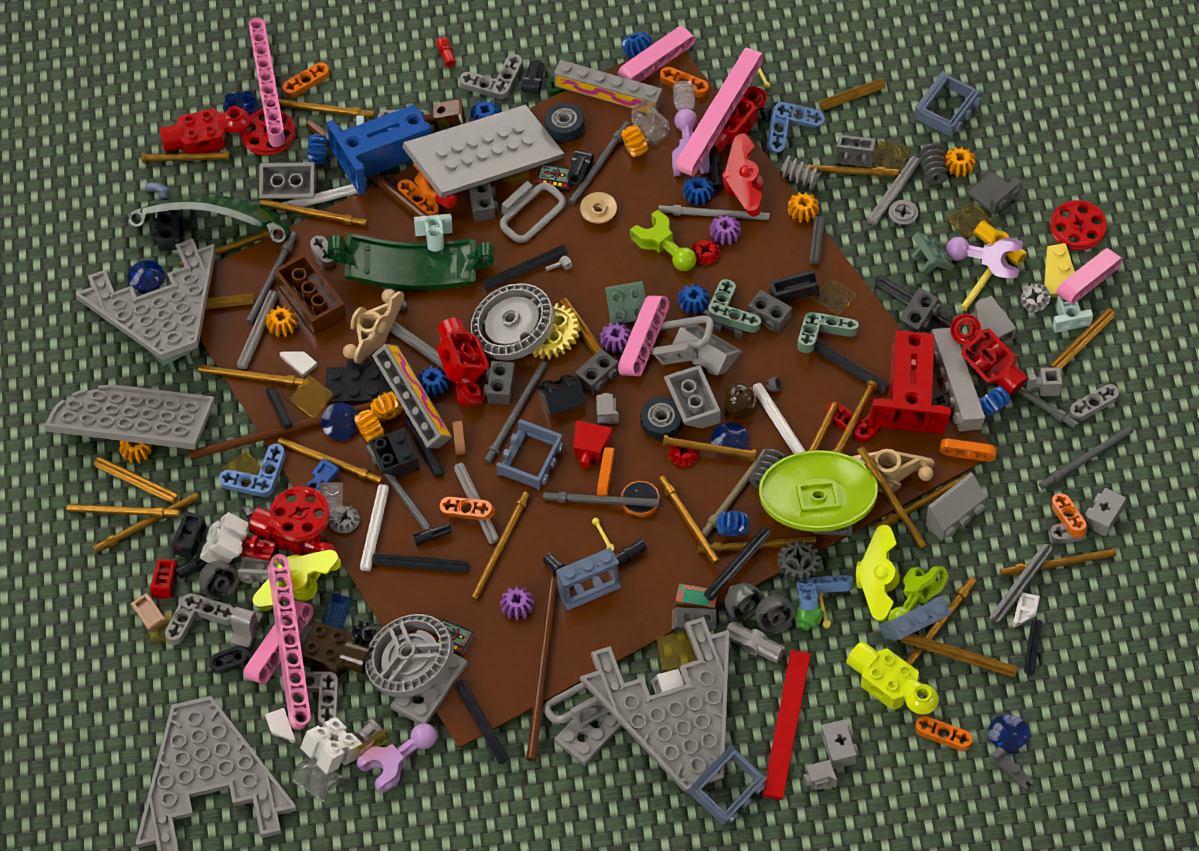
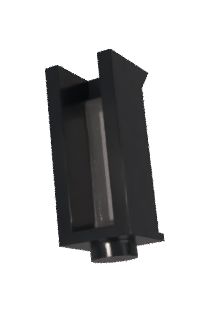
[768,270,820,303]

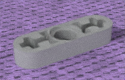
[1069,384,1119,422]

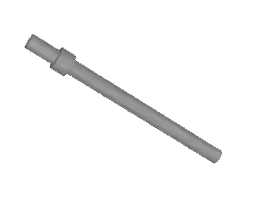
[659,205,769,220]

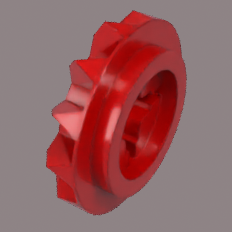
[691,238,720,265]
[668,438,699,466]

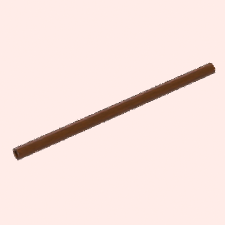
[306,119,429,217]
[189,401,373,460]
[526,578,558,762]

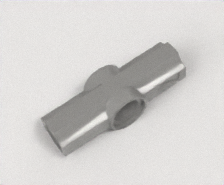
[726,621,785,663]

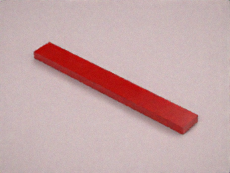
[763,650,811,800]

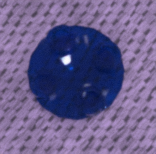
[223,91,258,115]
[127,260,164,294]
[321,403,358,440]
[710,422,749,456]
[988,714,1029,753]

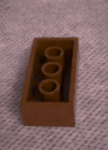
[274,252,346,334]

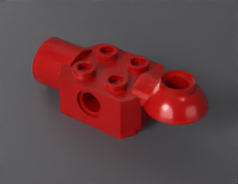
[709,86,767,155]
[159,106,251,153]
[950,314,1028,396]
[436,318,490,407]
[248,507,341,559]

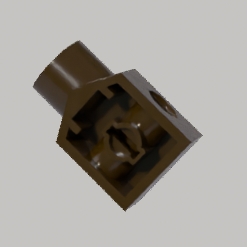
[301,621,372,677]

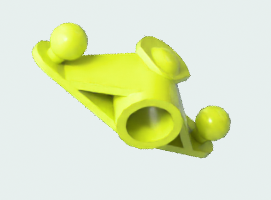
[856,525,900,622]
[253,550,341,611]

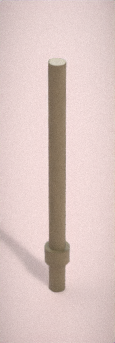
[702,449,766,538]

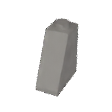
[974,296,1016,343]

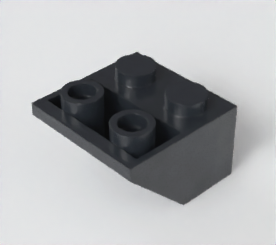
[537,374,587,415]
[369,428,420,476]

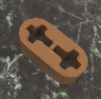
[453,421,466,455]

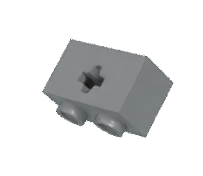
[1084,488,1126,537]
[821,720,859,769]

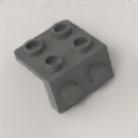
[969,172,1021,216]

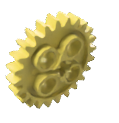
[524,303,580,359]

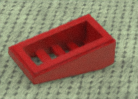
[150,559,177,599]

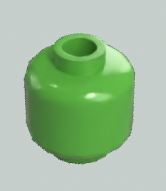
[795,604,824,631]

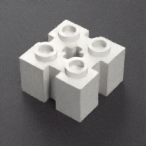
[200,512,248,563]
[300,717,362,775]

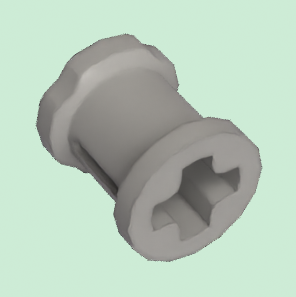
[356,719,383,746]

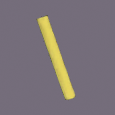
[961,267,993,311]

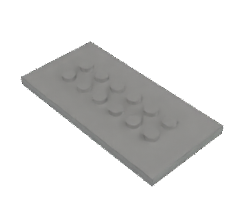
[403,105,564,197]

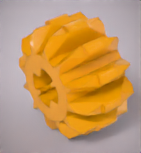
[621,125,648,157]
[944,147,975,178]
[788,192,819,223]
[266,305,298,337]
[370,391,404,422]
[355,409,384,442]
[119,440,152,464]

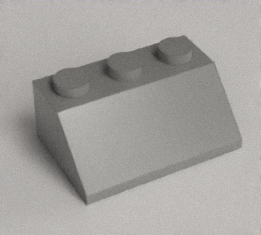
[259,162,317,199]
[672,324,742,376]
[664,365,720,429]
[926,473,986,541]

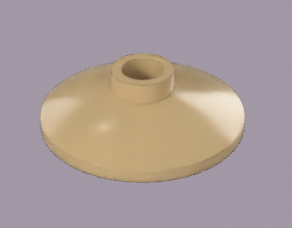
[580,192,617,224]

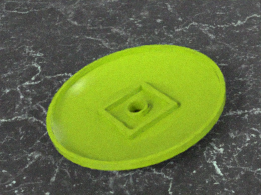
[759,450,878,532]

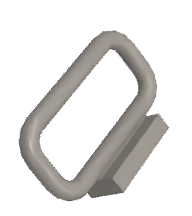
[500,181,566,243]
[650,316,714,365]
[543,682,609,728]

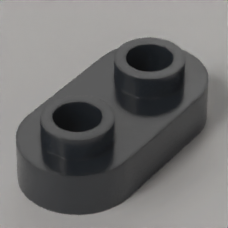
[209,646,249,674]

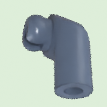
[145,182,169,198]

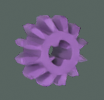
[710,214,741,246]
[600,321,631,354]
[500,586,534,621]

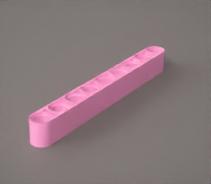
[249,18,285,147]
[675,47,764,176]
[268,554,311,730]

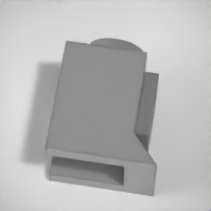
[596,393,619,425]
[803,760,837,790]

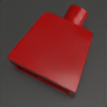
[574,421,613,468]

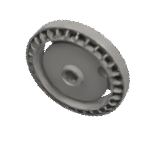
[471,283,555,360]
[365,614,454,697]

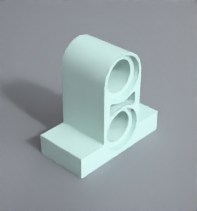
[414,214,452,252]
[1053,296,1093,333]

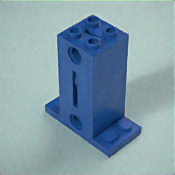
[327,105,432,195]

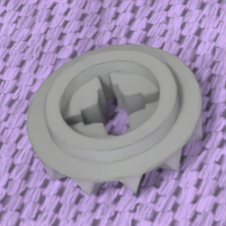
[889,200,918,226]
[1021,283,1051,312]
[329,504,360,533]

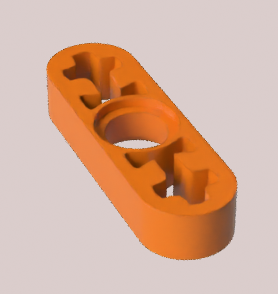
[283,63,329,98]
[660,67,708,98]
[398,179,439,216]
[940,439,997,462]
[597,447,615,496]
[1052,494,1087,537]
[440,497,495,520]
[915,716,972,751]

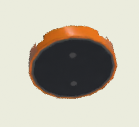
[621,481,660,518]

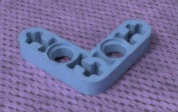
[767,102,825,154]
[219,444,286,497]
[796,575,854,610]

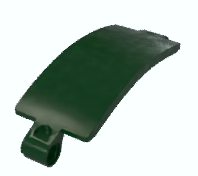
[128,195,291,242]
[327,234,494,290]

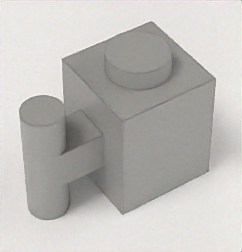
[1026,367,1062,396]

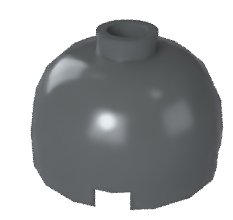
[199,560,239,601]
[724,583,765,622]
[755,595,796,634]

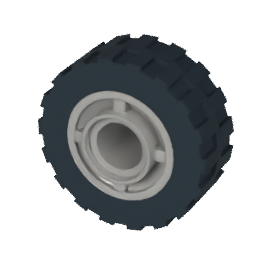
[544,103,585,143]
[640,396,683,441]

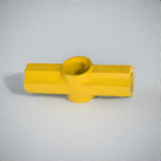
[974,221,1027,265]

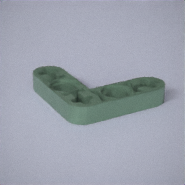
[707,279,761,333]
[797,312,859,353]

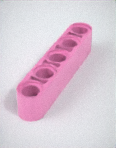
[618,26,696,82]
[1056,248,1123,305]
[618,296,669,376]
[244,600,313,684]

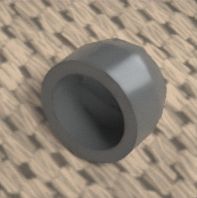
[766,376,782,392]

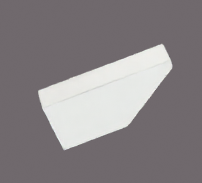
[279,351,317,378]
[1013,592,1040,627]
[265,708,296,743]

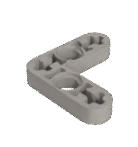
[460,54,522,99]
[165,593,234,645]
[280,672,339,727]

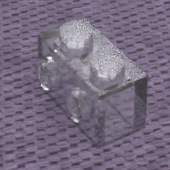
[631,100,669,145]

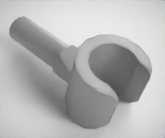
[546,256,573,271]

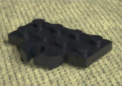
[325,352,394,405]

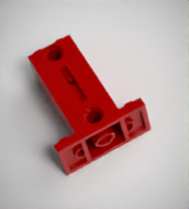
[868,330,951,434]

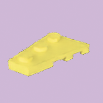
[1044,243,1075,298]

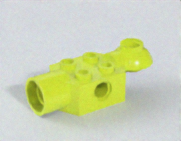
[846,641,939,715]

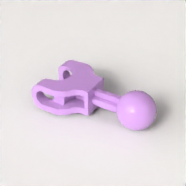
[672,109,710,176]
[946,237,1023,278]
[357,723,437,793]

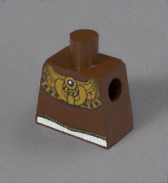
[424,99,466,132]

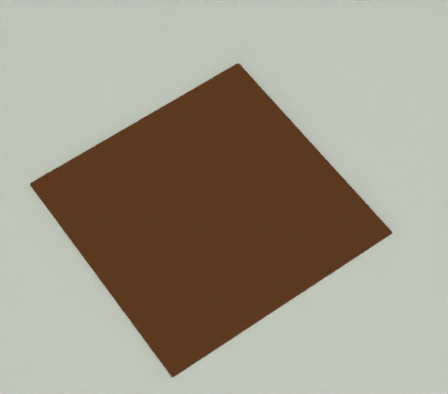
[200,51,991,748]

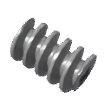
[780,155,821,190]

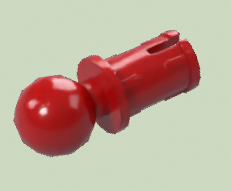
[436,37,456,68]

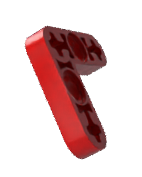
[826,398,889,443]

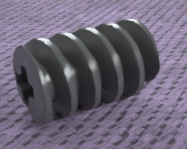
[920,143,948,185]
[749,449,786,489]

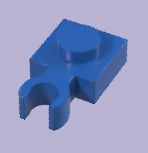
[307,458,340,492]

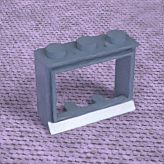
[914,70,981,137]
[497,419,564,490]
[556,547,621,611]
[878,596,952,645]
[687,743,767,825]

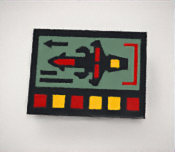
[536,164,570,189]
[433,618,474,654]

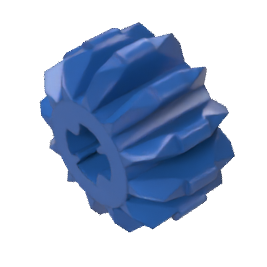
[622,32,653,58]
[470,99,500,121]
[307,134,327,165]
[683,175,714,206]
[678,283,710,316]
[418,365,449,398]
[979,386,1011,417]
[717,511,749,537]

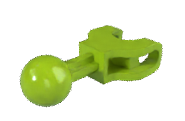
[629,210,696,271]
[888,566,949,621]

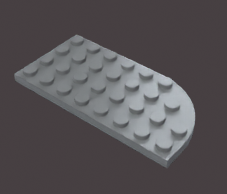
[45,385,215,450]

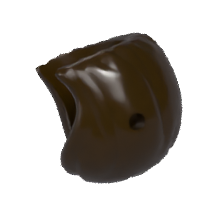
[723,383,756,420]

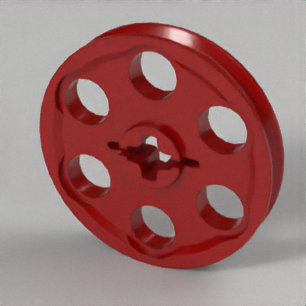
[241,110,296,156]
[1050,200,1107,250]
[270,486,330,542]

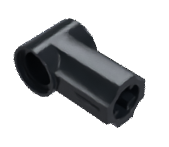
[521,59,545,95]
[567,150,594,185]

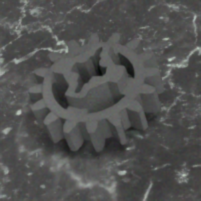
[777,540,820,582]

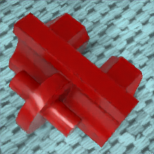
[240,535,276,561]

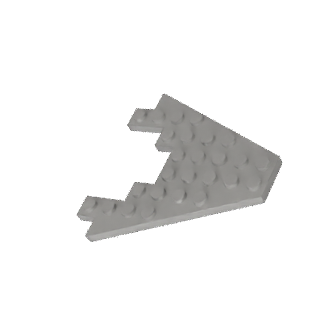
[76,239,216,360]
[580,617,729,792]
[136,696,296,851]

